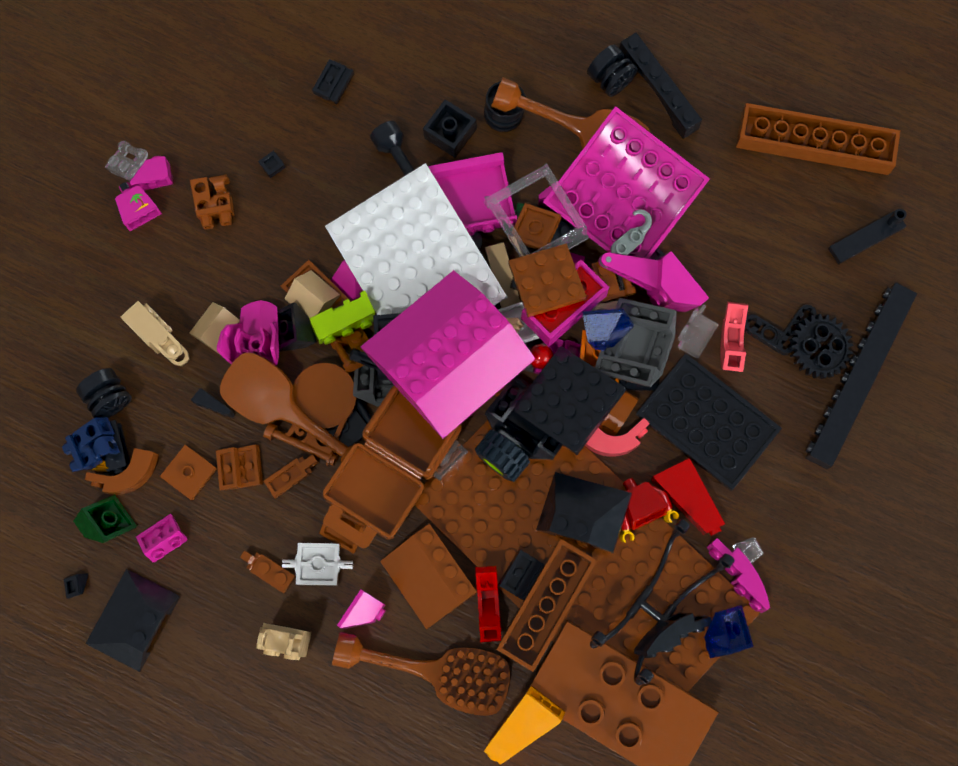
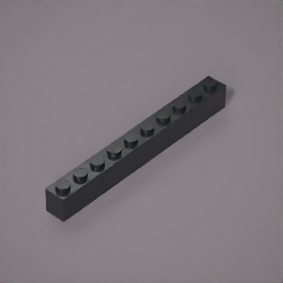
[805,283,917,469]

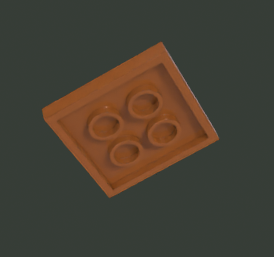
[508,243,586,318]

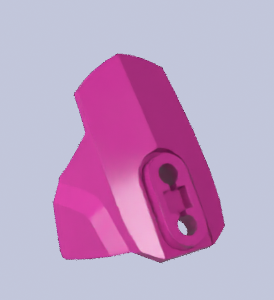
[217,300,279,365]

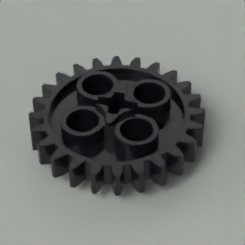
[788,314,854,379]

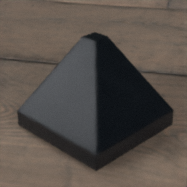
[64,573,88,599]

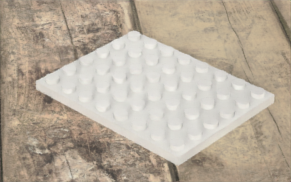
[325,163,508,315]

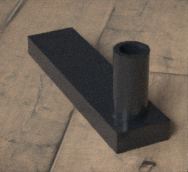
[828,209,907,265]

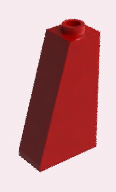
[651,458,725,536]

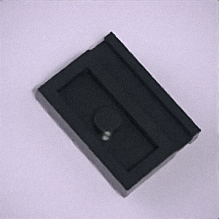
[312,59,354,104]
[498,549,545,601]

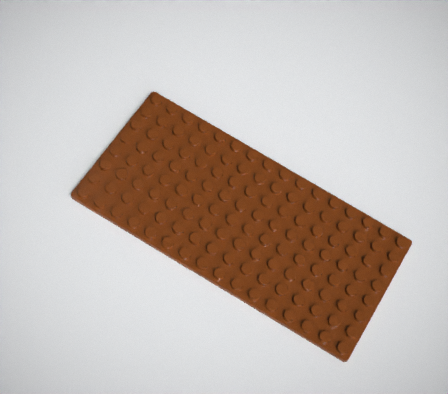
[415,420,759,691]

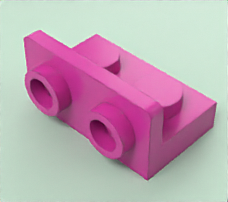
[136,514,188,562]

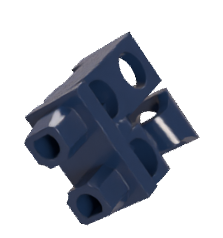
[62,417,120,472]

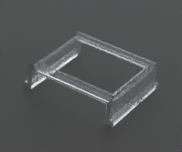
[484,163,589,257]

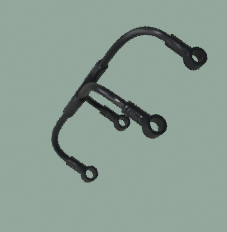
[590,519,735,685]

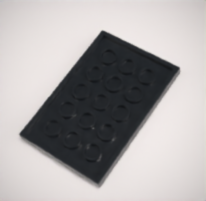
[636,353,782,491]

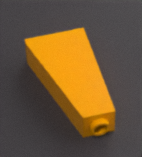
[484,686,566,764]

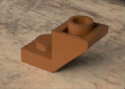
[599,391,639,436]

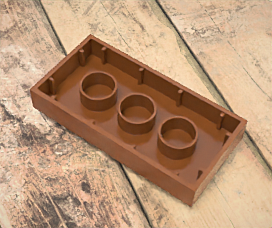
[529,620,719,766]

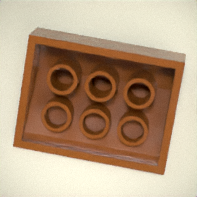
[380,524,477,630]

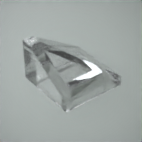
[733,537,764,563]

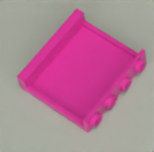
[428,152,517,236]

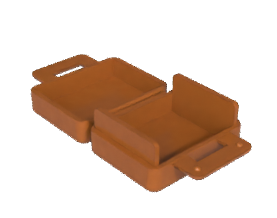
[323,386,462,548]

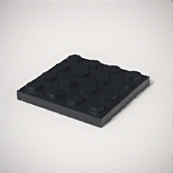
[513,346,626,455]

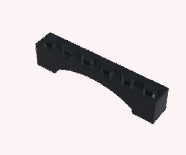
[619,33,702,139]

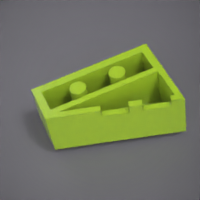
[310,291,375,345]

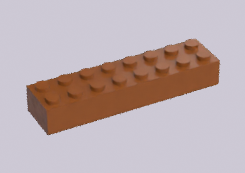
[736,103,901,175]

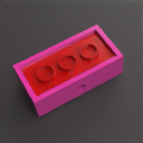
[521,260,609,347]

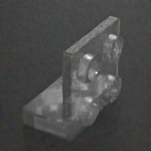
[677,304,719,359]

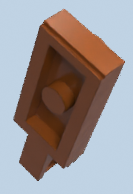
[263,454,319,499]
[240,551,296,594]

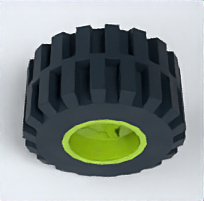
[475,430,530,482]

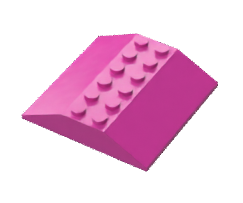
[543,106,710,259]
[361,270,535,439]

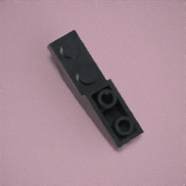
[634,612,712,658]

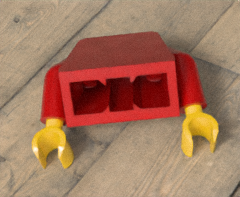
[620,478,679,543]

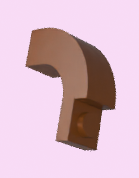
[85,448,159,495]

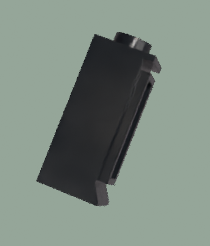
[104,420,130,476]

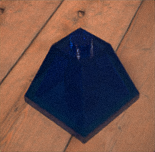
[583,309,634,350]
[704,605,754,658]

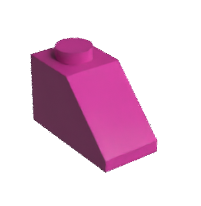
[130,156,173,191]

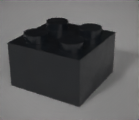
[423,100,477,158]

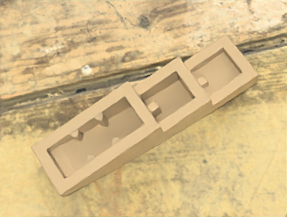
[485,242,520,308]

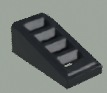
[191,388,235,418]

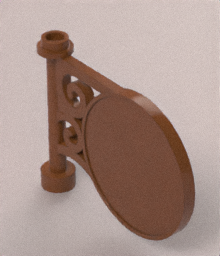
[263,363,357,466]

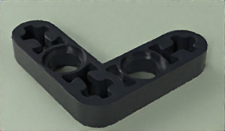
[744,305,816,355]

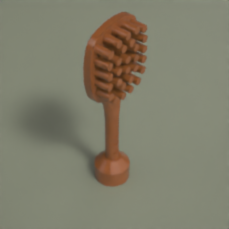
[491,77,650,150]
[220,352,363,463]
[332,632,510,716]

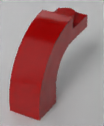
[475,566,501,642]

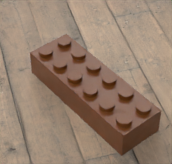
[496,539,597,672]

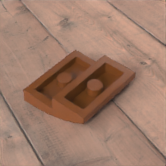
[216,444,263,491]

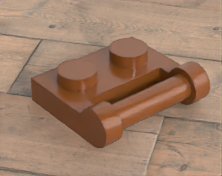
[591,262,636,303]
[330,327,369,372]

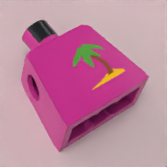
[115,182,162,231]

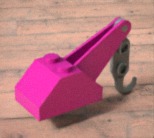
[599,209,709,312]

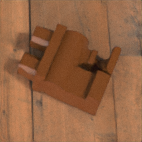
[190,174,235,230]

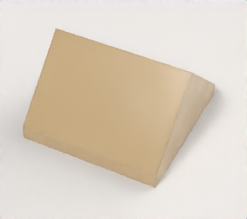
[285,270,340,318]
[189,302,240,355]

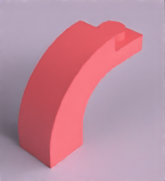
[720,302,748,372]
[585,418,650,457]

